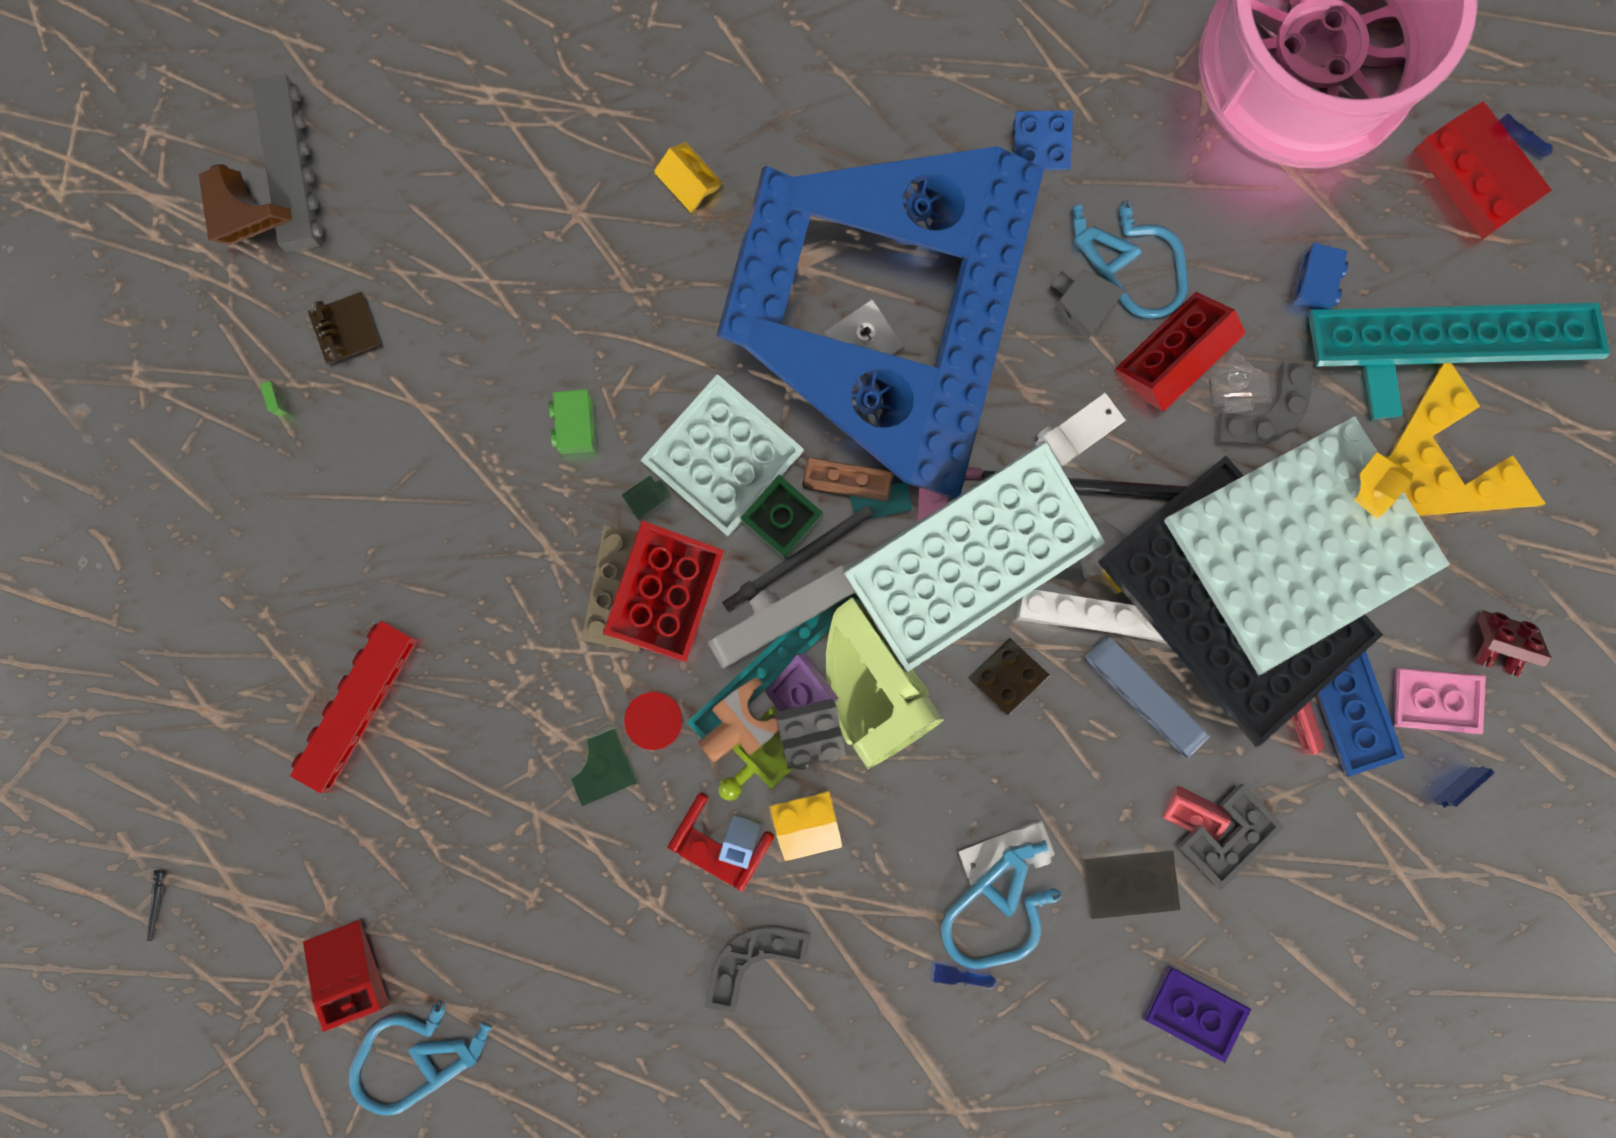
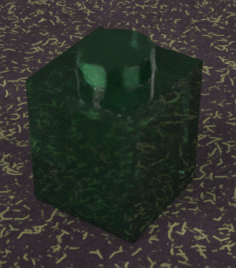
[622,475,669,522]

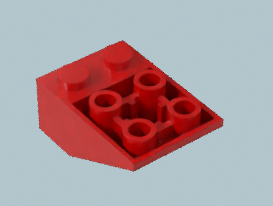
[303,920,389,1032]

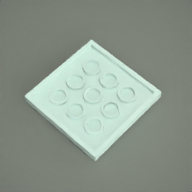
[641,374,804,537]

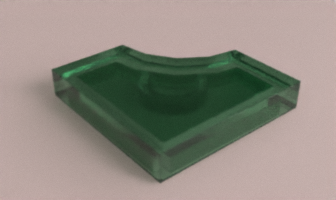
[571,728,637,806]

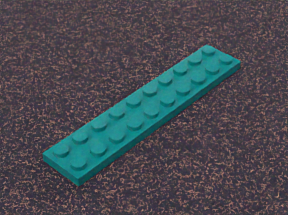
[1309,302,1610,366]

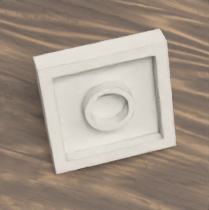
[825,300,905,378]

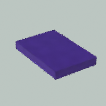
[1143,965,1251,1063]

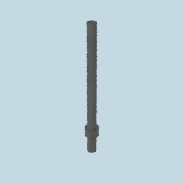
[722,505,874,612]

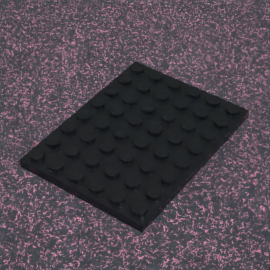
[1098,456,1383,747]

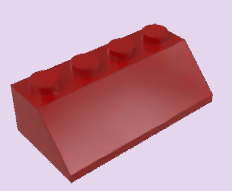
[1115,292,1246,412]

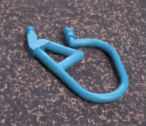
[1072,201,1188,319]
[941,840,1062,969]
[348,1000,492,1115]

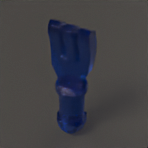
[1499,114,1553,156]
[932,963,997,989]

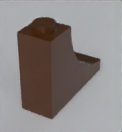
[199,164,292,245]

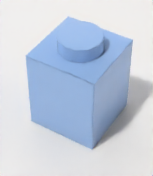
[719,815,762,869]

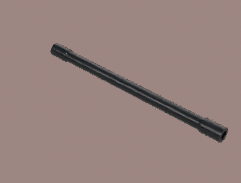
[982,470,1188,500]

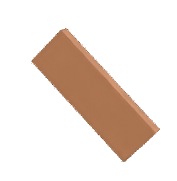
[802,457,894,502]

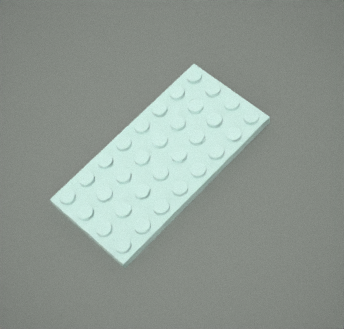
[843,442,1105,672]

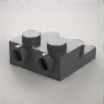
[775,698,846,770]

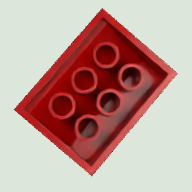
[1414,101,1552,240]
[602,520,724,662]

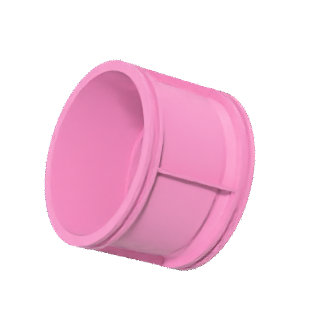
[1199,0,1477,168]

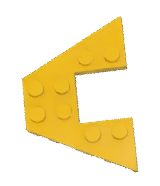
[1389,363,1546,516]

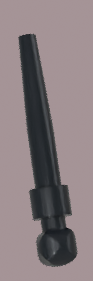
[146,870,166,941]

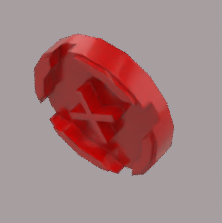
[624,691,683,750]

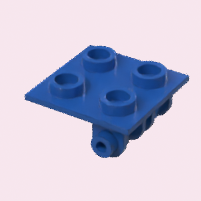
[1013,110,1073,169]

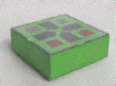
[260,381,287,416]

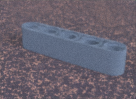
[1085,636,1209,759]

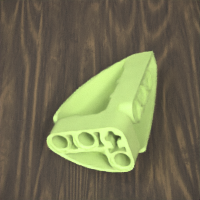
[826,598,944,769]

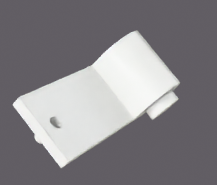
[1035,393,1126,467]
[958,820,1055,886]

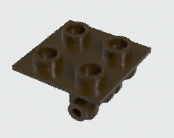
[308,292,381,364]
[968,638,1051,716]

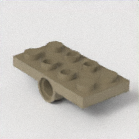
[581,525,641,652]

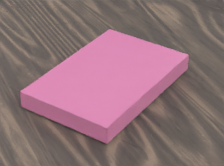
[1392,668,1486,734]

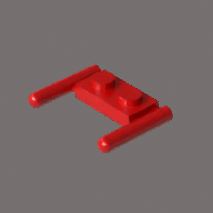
[667,792,774,892]

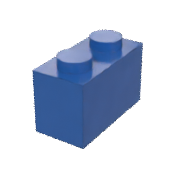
[1292,242,1349,310]

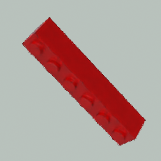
[290,620,418,794]

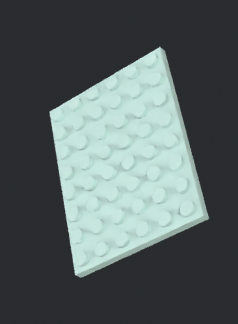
[1164,416,1450,675]

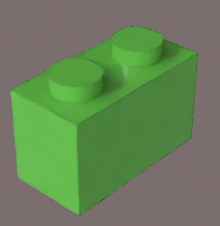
[549,389,596,454]

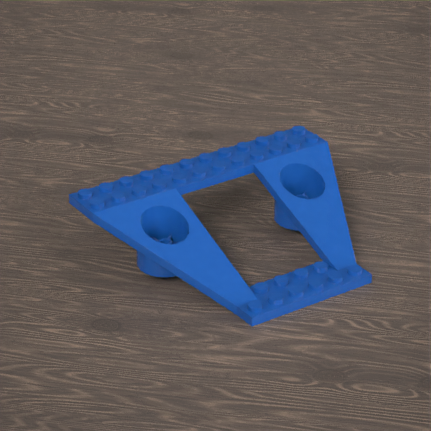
[716,146,1044,499]

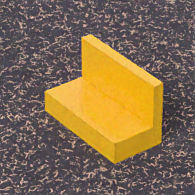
[654,142,723,213]

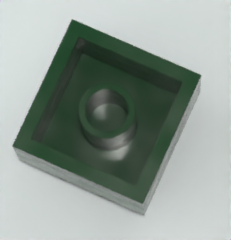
[740,475,823,560]

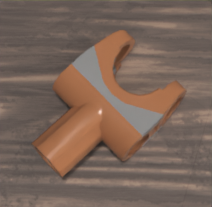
[698,677,779,763]

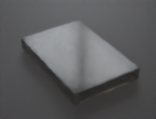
[1083,850,1181,919]

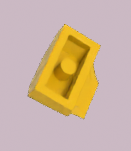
[1354,452,1413,519]

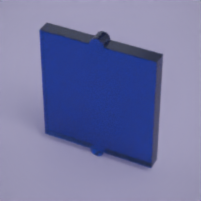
[1433,766,1495,808]

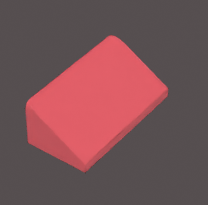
[1292,702,1325,755]
[1163,786,1231,842]

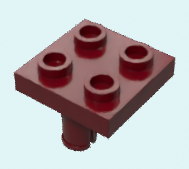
[1474,610,1551,677]

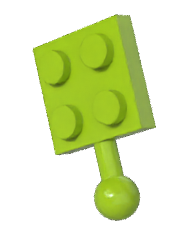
[718,706,793,801]

